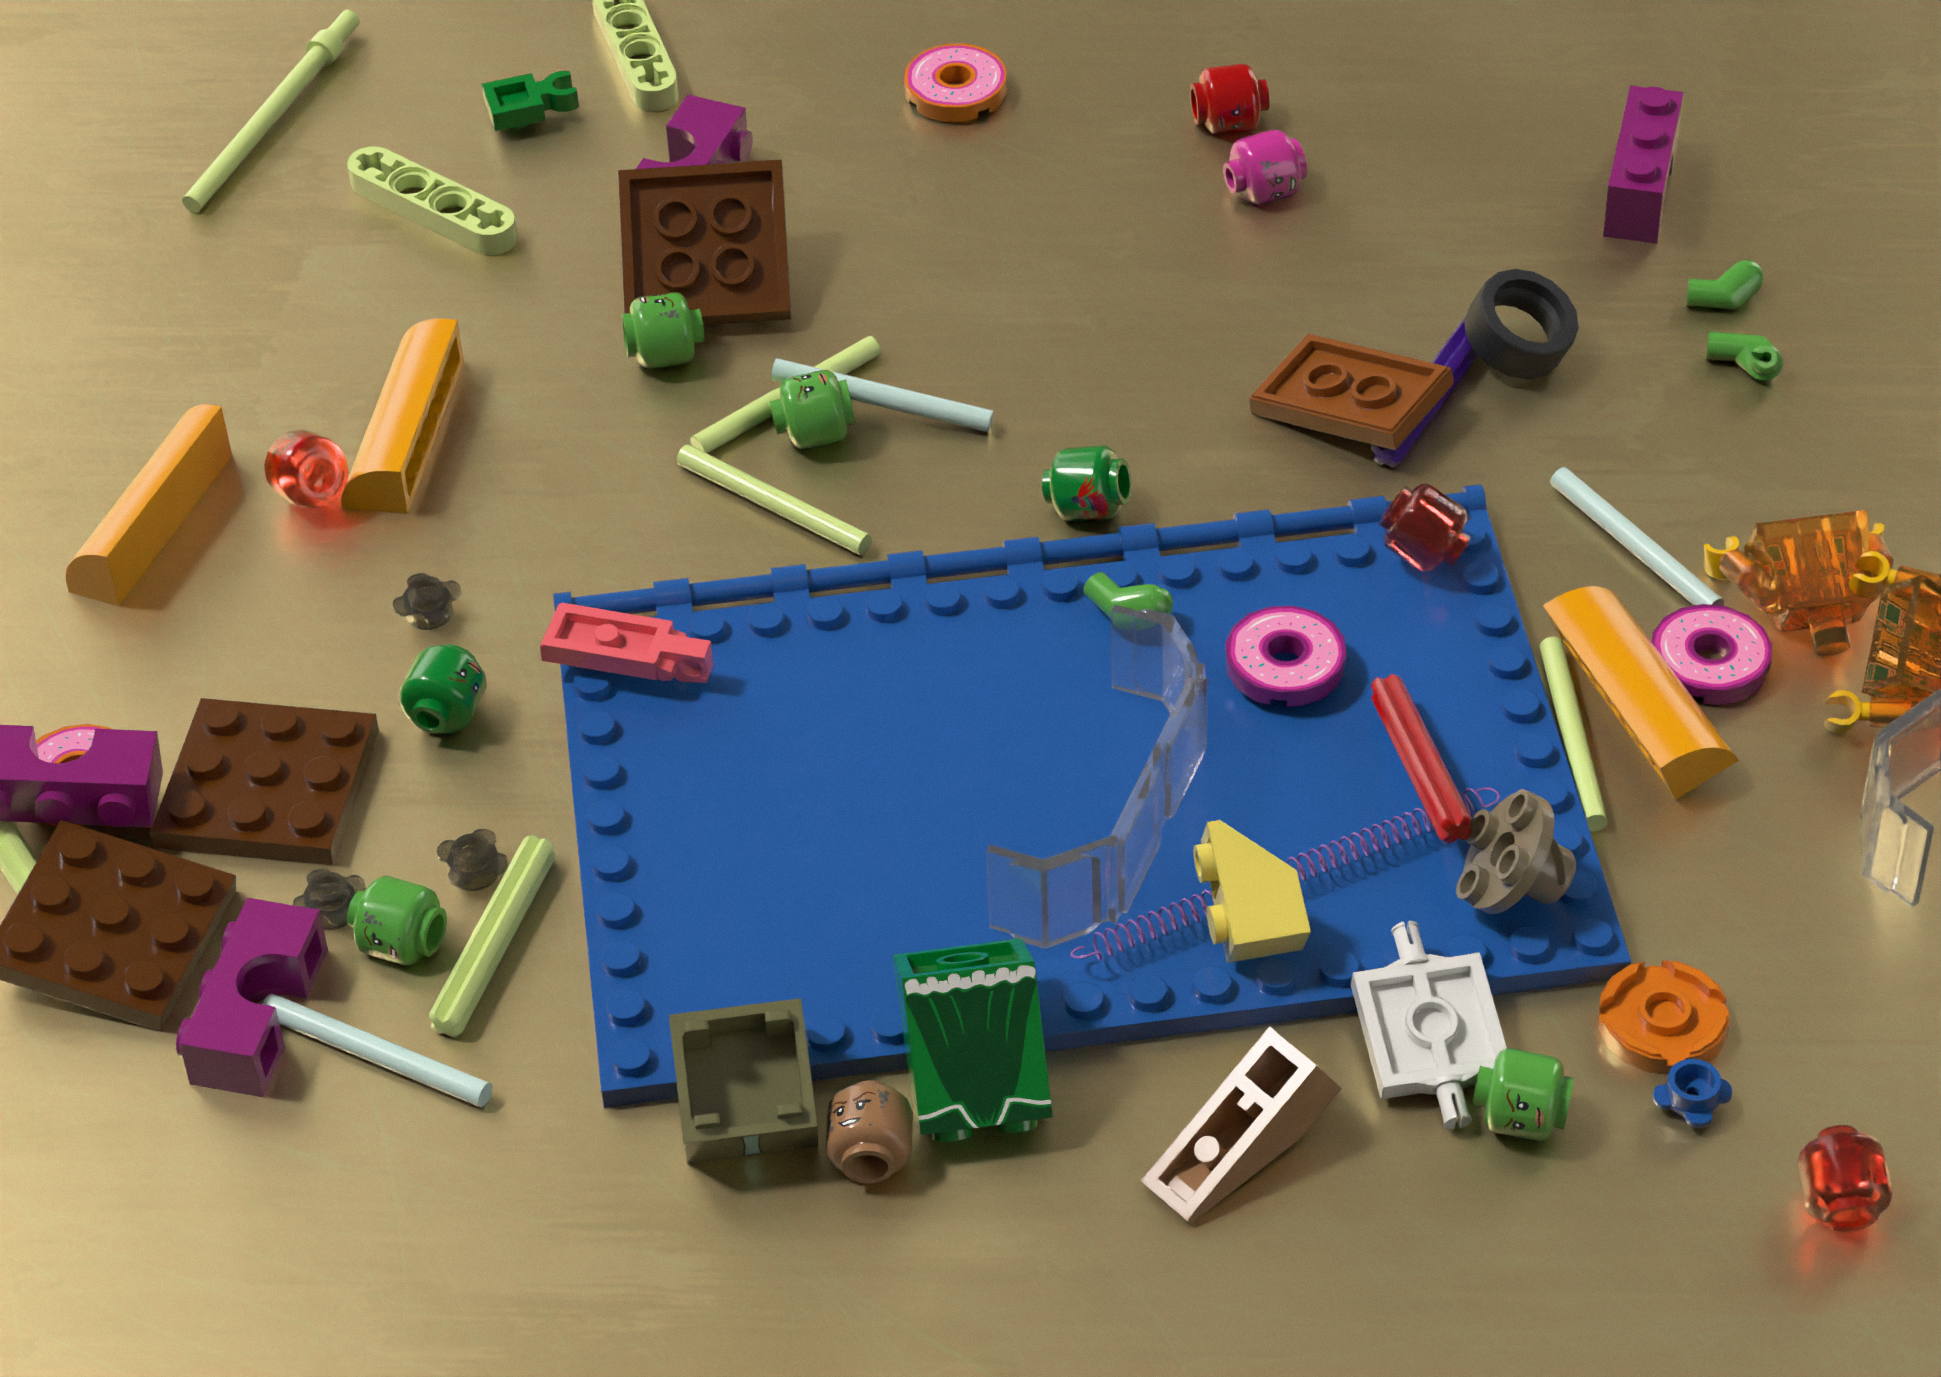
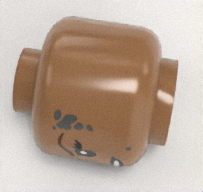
[826,1080,913,1183]

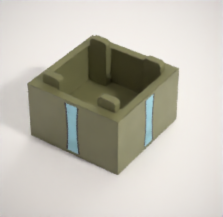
[669,998,818,1163]

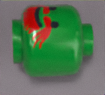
[1042,445,1132,523]

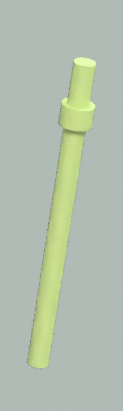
[182,10,360,213]

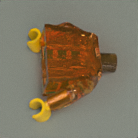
[1704,510,1894,656]
[1824,551,1941,733]

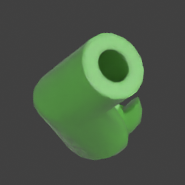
[1686,260,1764,309]
[1706,331,1783,381]
[1083,572,1174,627]

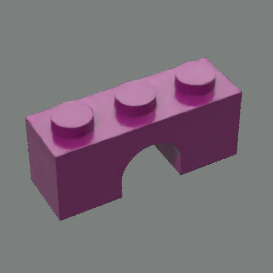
[1603,85,1684,244]
[636,95,753,169]
[0,725,163,827]
[176,898,328,1097]

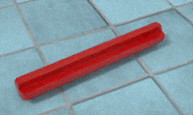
[1371,674,1472,844]

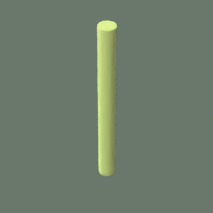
[690,336,881,454]
[677,444,872,556]
[1540,637,1608,831]

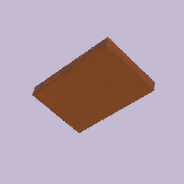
[1248,334,1454,450]

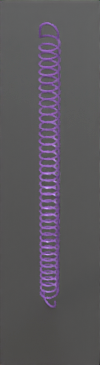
[1070,787,1500,961]

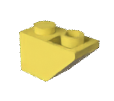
[1193,820,1311,963]

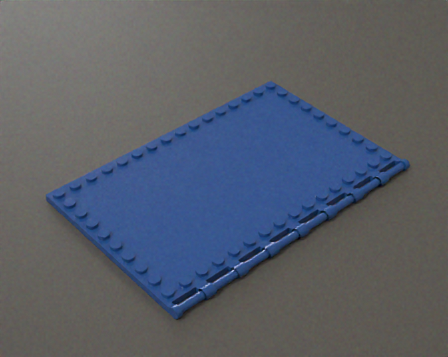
[553,484,1631,1108]

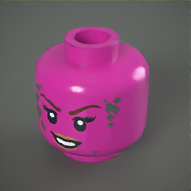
[1223,130,1307,206]

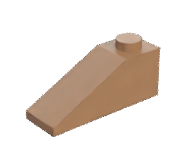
[1141,1027,1342,1224]

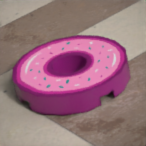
[1652,604,1772,705]
[1225,606,1347,707]

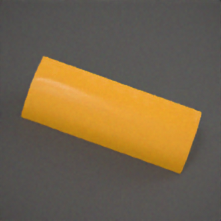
[341,318,464,514]
[65,404,232,607]
[1543,586,1739,800]

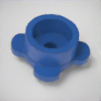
[1653,1059,1732,1128]

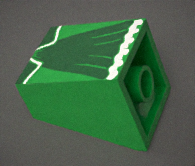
[893,938,1053,1142]

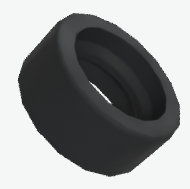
[1464,269,1579,380]

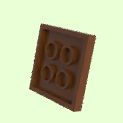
[618,160,791,325]
[150,698,379,865]
[0,820,236,1032]

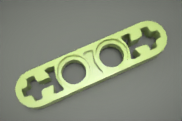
[592,0,679,112]
[347,146,518,256]

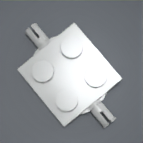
[1351,921,1507,1130]

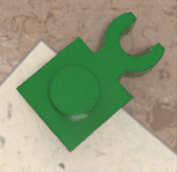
[481,71,579,131]

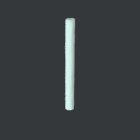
[771,358,994,433]
[1550,467,1725,606]
[263,993,492,1108]

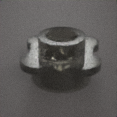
[393,573,462,630]
[436,829,508,891]
[293,868,366,930]

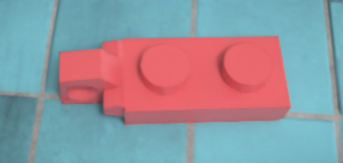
[540,603,714,683]

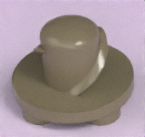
[1456,789,1576,914]

